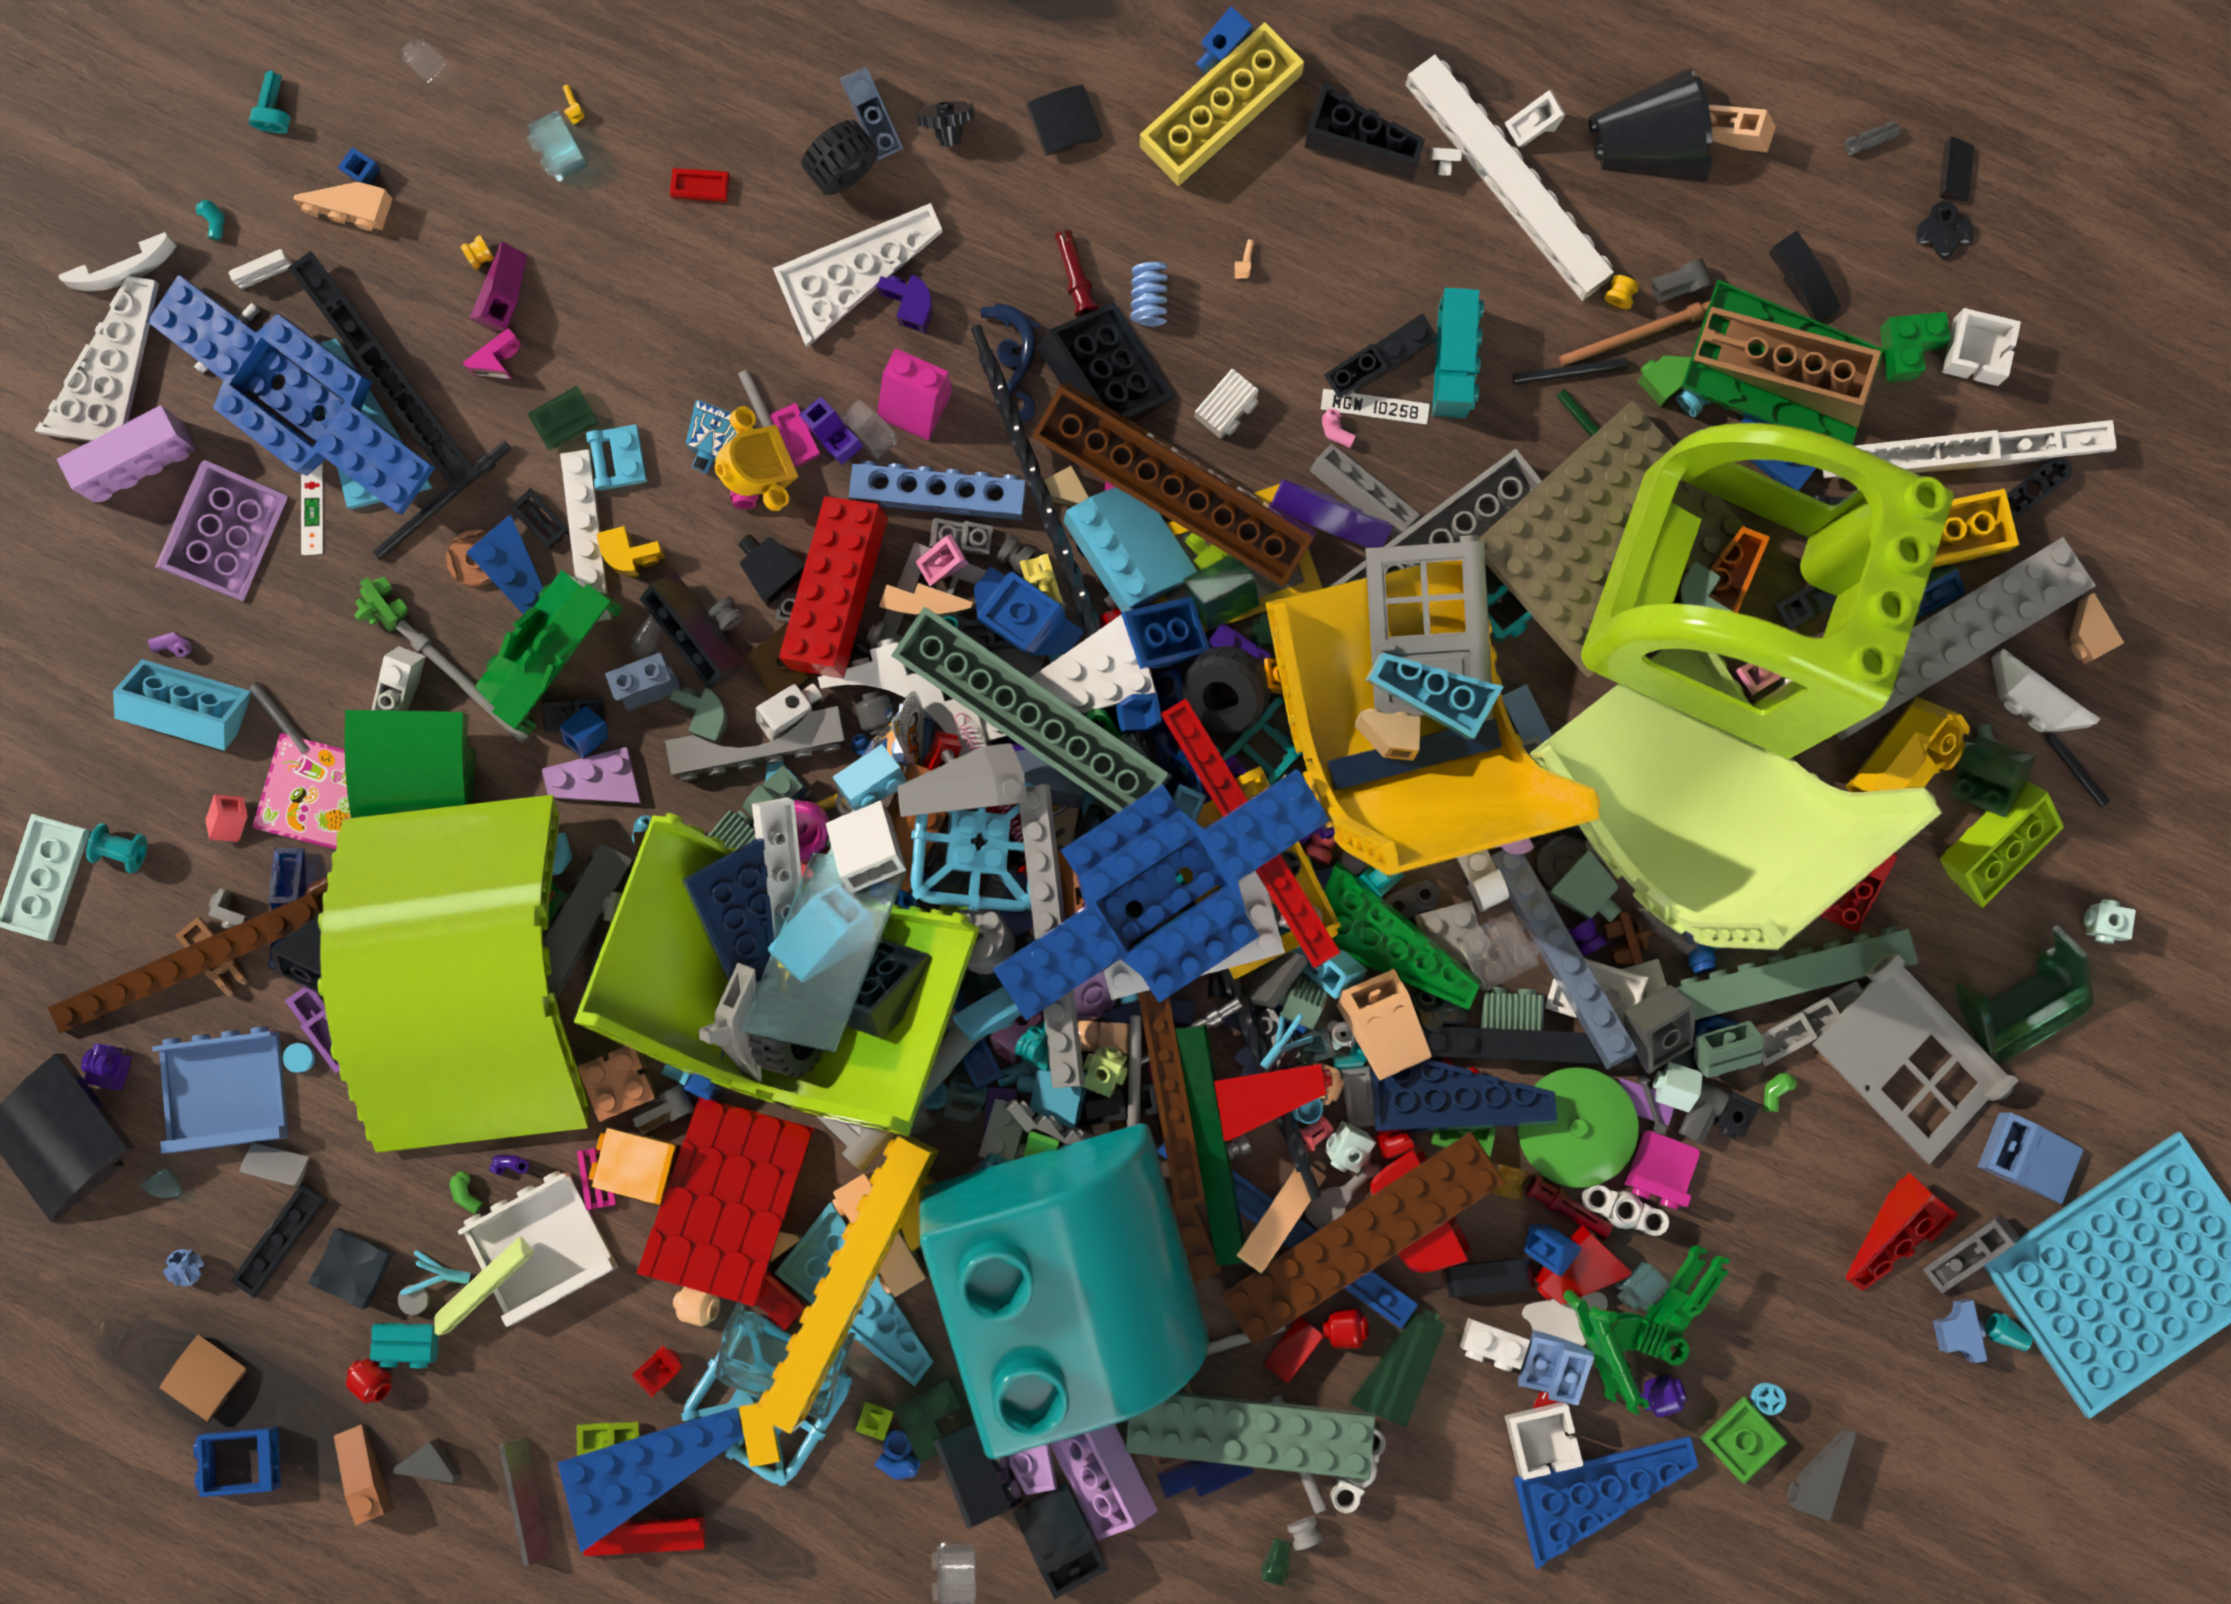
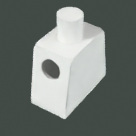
[756,683,822,741]

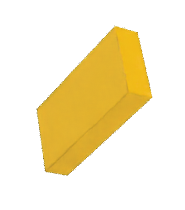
[739,1402,781,1467]

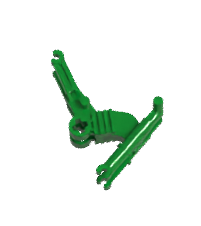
[1563,1245,1730,1415]

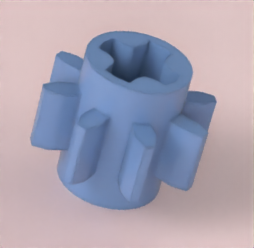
[163,1249,204,1287]

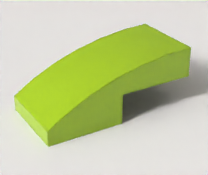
[576,1422,639,1456]

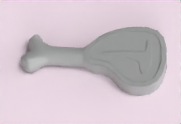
[1304,1159,1382,1230]

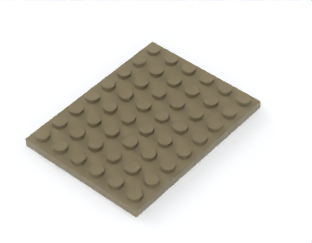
[1478,400,1745,678]

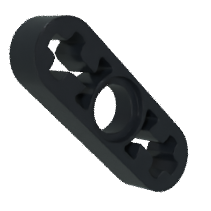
[2006,457,2072,520]

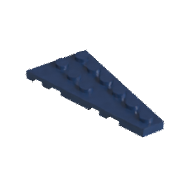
[682,838,780,1015]
[1372,1059,1557,1134]

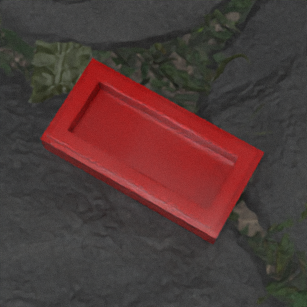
[670,168,730,202]

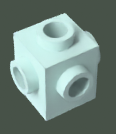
[2084,899,2136,944]
[1325,1121,1375,1174]

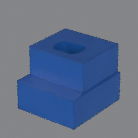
[338,147,380,185]

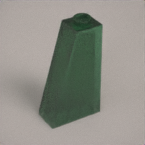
[1348,1309,1446,1428]

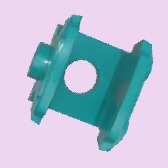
[1487,584,1534,642]

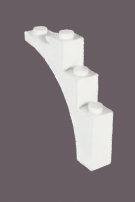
[817,638,992,757]

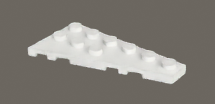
[35,276,159,442]
[980,608,1156,742]
[1103,870,1285,1000]

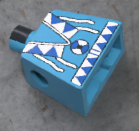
[686,400,737,474]

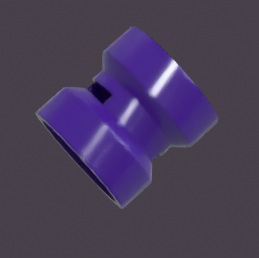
[1568,918,1607,957]

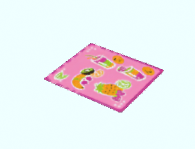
[252,733,351,849]

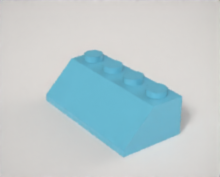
[113,659,251,751]

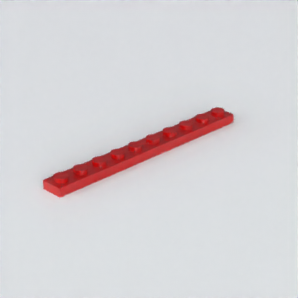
[1161,699,1340,969]

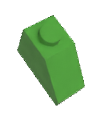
[1638,355,1691,407]

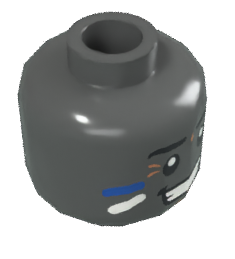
[855,690,896,735]

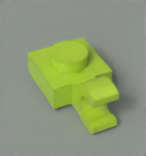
[1185,533,1235,583]

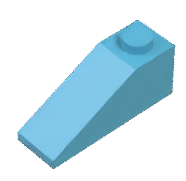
[1279,927,1368,999]

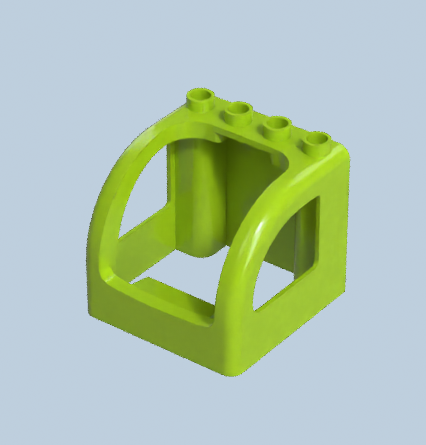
[1581,423,1954,759]

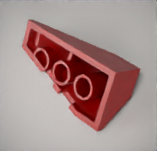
[1845,1172,1959,1291]

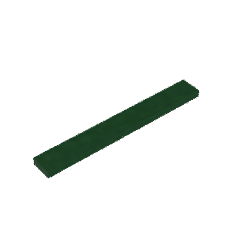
[1175,1024,1246,1266]

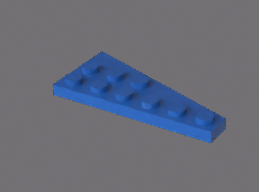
[1513,1435,1698,1570]

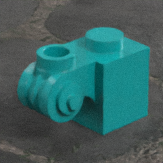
[1015,1021,1050,1071]

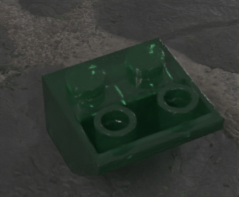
[1949,736,2035,817]

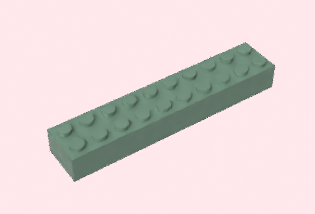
[891,606,1172,812]

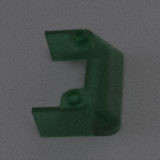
[1956,926,2094,1064]

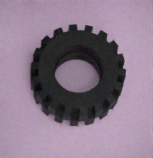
[801,120,879,196]
[749,996,828,1077]

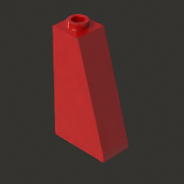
[1214,1063,1333,1141]

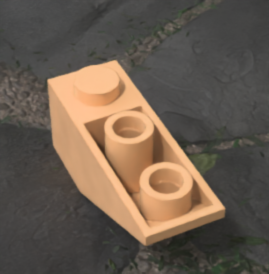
[293,182,392,231]

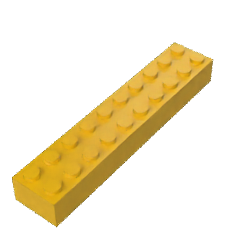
[757,1135,939,1434]

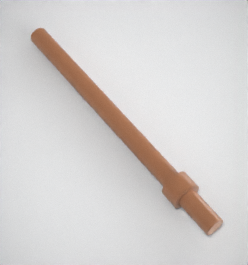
[1559,301,1710,367]

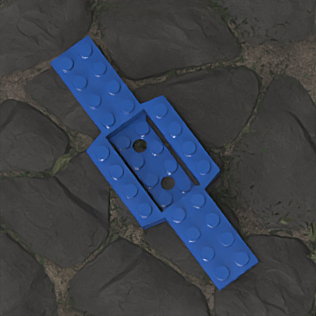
[147,275,436,515]

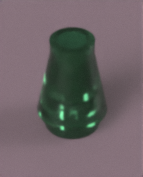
[1259,1538,1291,1586]

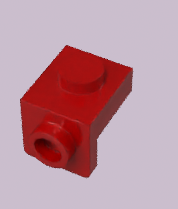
[631,1345,683,1398]

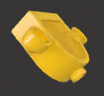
[715,406,798,511]

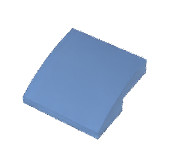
[1518,1330,1594,1405]

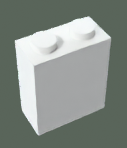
[826,800,906,893]

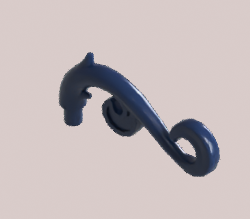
[981,304,1040,423]

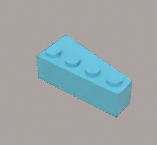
[1365,653,1504,740]

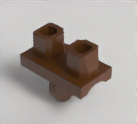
[1602,911,1655,967]

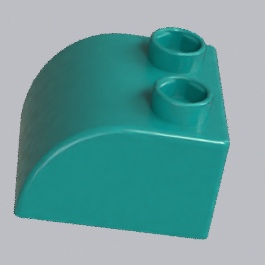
[919,1124,1209,1459]

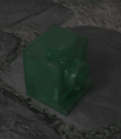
[1251,614,1275,651]

